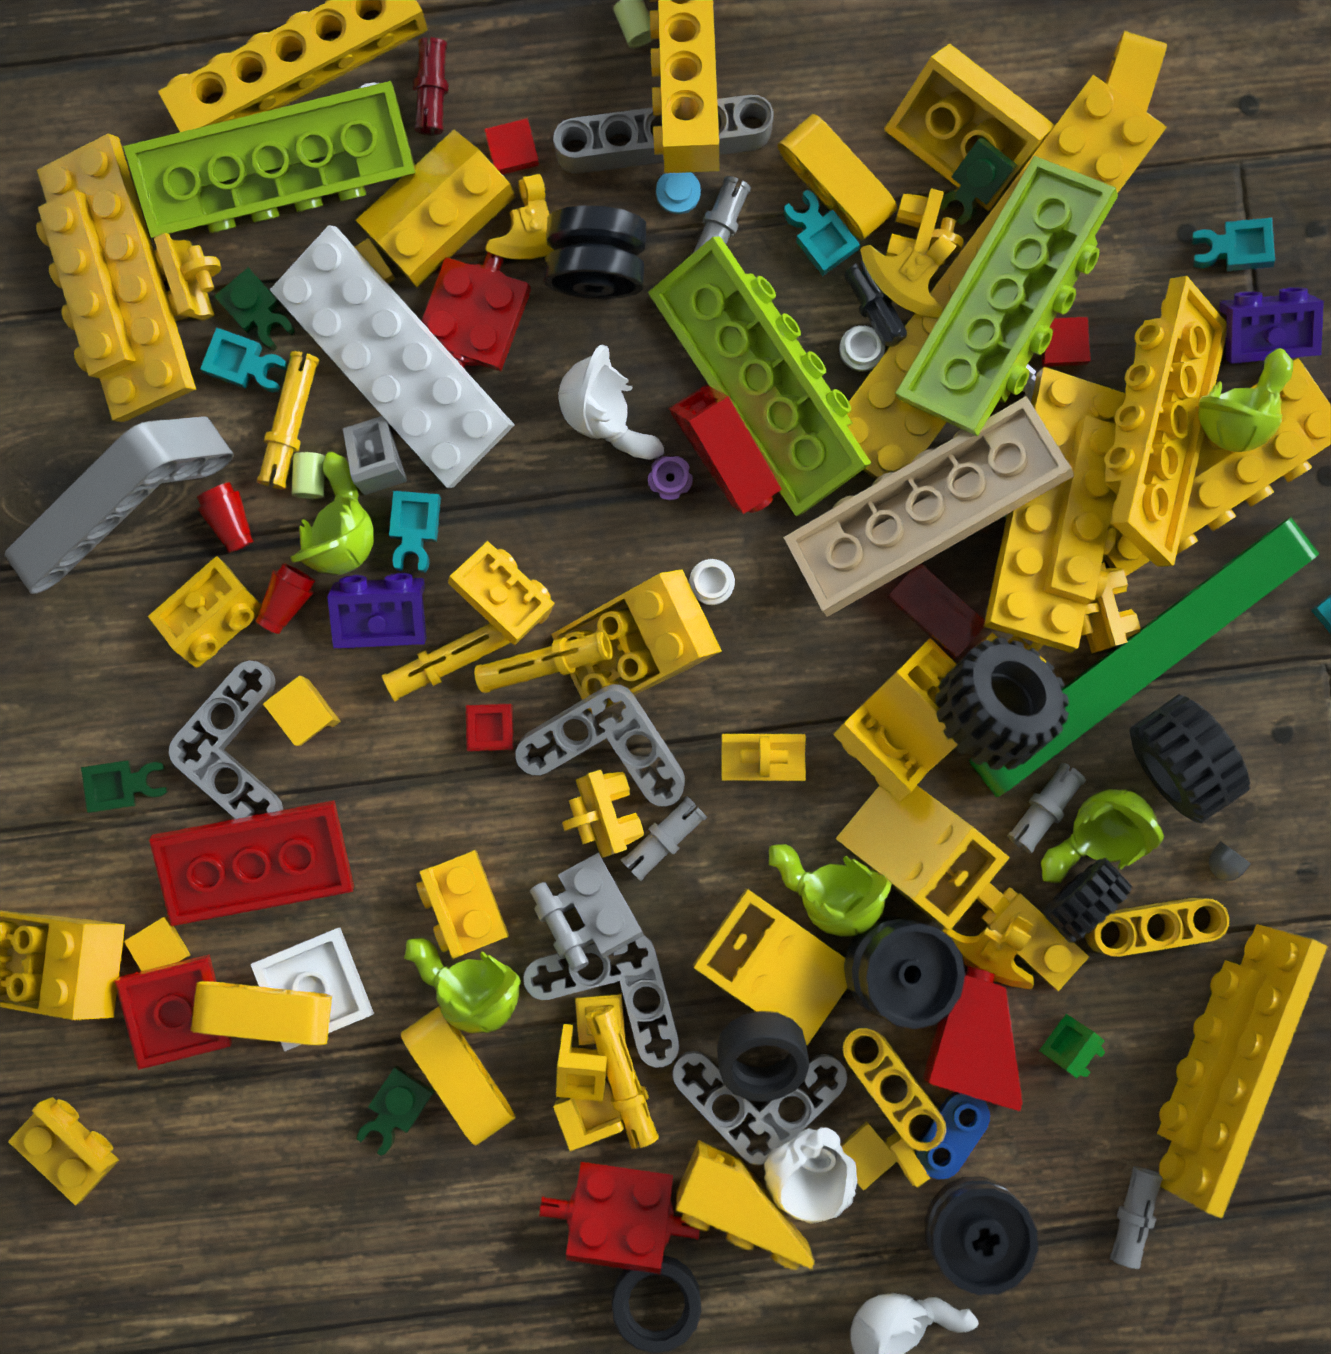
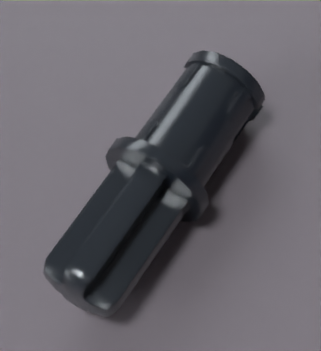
[844,261,907,347]

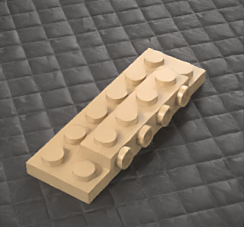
[783,396,1074,617]

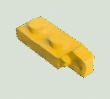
[976,882,1089,991]

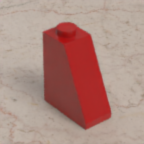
[668,385,782,514]
[923,966,1023,1111]

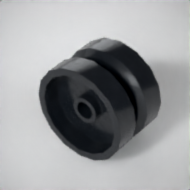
[544,205,646,299]
[844,916,965,1029]
[924,1176,1038,1295]

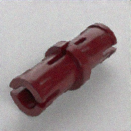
[413,37,449,135]

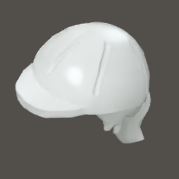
[558,345,664,460]
[850,1293,978,1354]

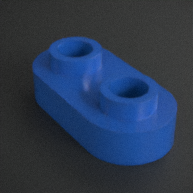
[915,1092,990,1179]

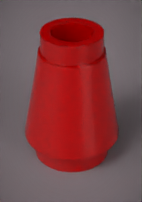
[196,482,254,553]
[255,563,315,634]

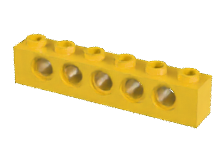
[158,0,428,132]
[650,0,720,173]

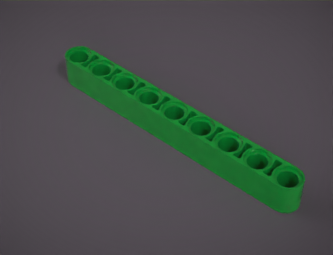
[968,517,1320,798]

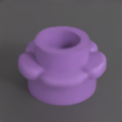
[648,456,693,500]

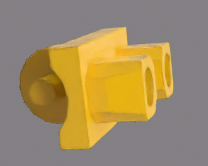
[885,188,964,265]
[154,233,221,321]
[1081,563,1141,653]
[721,734,806,781]
[562,770,644,858]

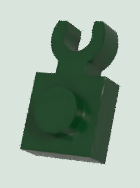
[940,137,1017,225]
[214,267,295,351]
[81,760,168,813]
[357,1066,435,1156]

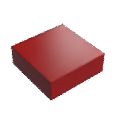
[485,118,540,175]
[1042,317,1091,367]
[466,704,514,752]

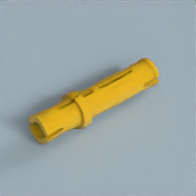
[256,351,319,490]
[382,623,511,701]
[474,630,612,693]
[585,1005,659,1149]

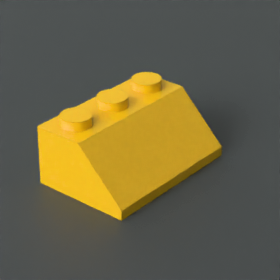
[884,44,1055,211]
[356,130,515,287]

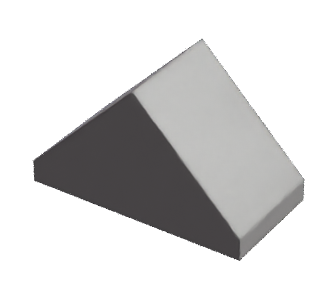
[343,416,407,495]

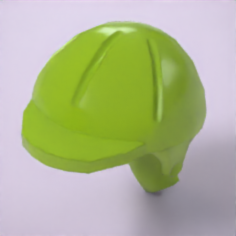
[1198,348,1293,452]
[290,452,373,575]
[1041,789,1164,883]
[768,844,891,936]
[404,938,520,1033]

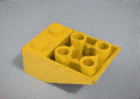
[551,570,722,713]
[835,785,1010,931]
[693,888,847,1045]
[0,911,125,1020]
[676,1140,814,1270]

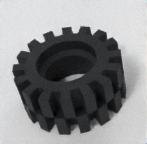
[1043,858,1132,943]

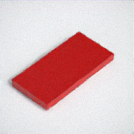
[149,800,354,926]

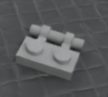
[530,853,644,972]

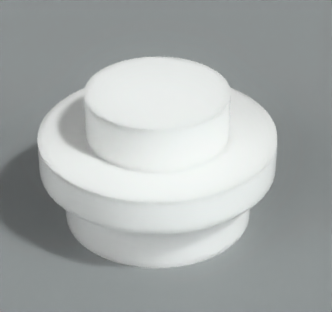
[839,326,885,371]
[689,559,735,605]

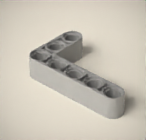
[5,416,234,594]

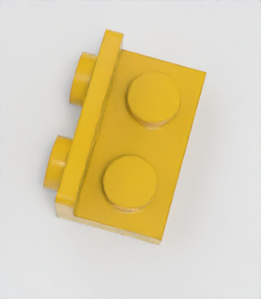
[448,541,555,646]
[148,556,262,668]
[416,850,509,959]
[8,1097,119,1206]

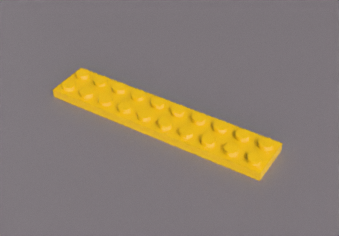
[847,74,1167,479]

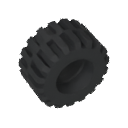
[935,638,1069,770]
[1129,695,1250,823]

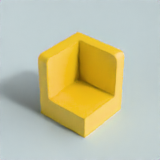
[263,675,341,746]
[556,1024,607,1101]
[553,1081,624,1151]

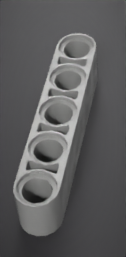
[553,95,773,173]

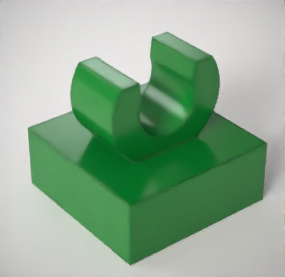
[1039,1014,1105,1079]

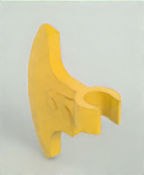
[485,174,554,259]
[860,234,956,319]
[941,915,1034,989]

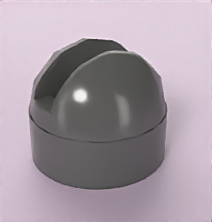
[1209,841,1251,881]

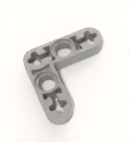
[169,661,284,819]
[516,684,685,806]
[524,936,679,1068]
[673,1051,847,1165]

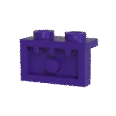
[1219,287,1324,363]
[327,573,427,648]

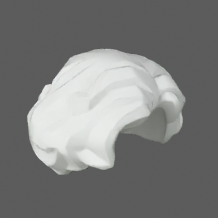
[764,1128,857,1224]

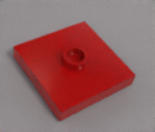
[115,954,232,1070]

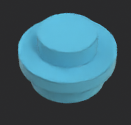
[656,172,701,214]

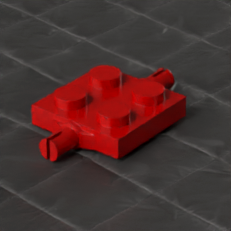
[422,252,532,372]
[539,1162,700,1274]

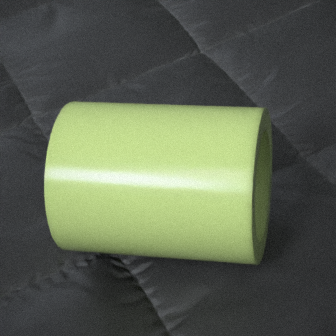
[613,0,653,48]
[292,452,325,499]

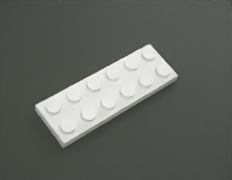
[270,225,515,488]

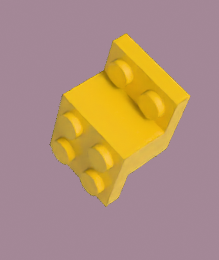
[833,638,957,802]

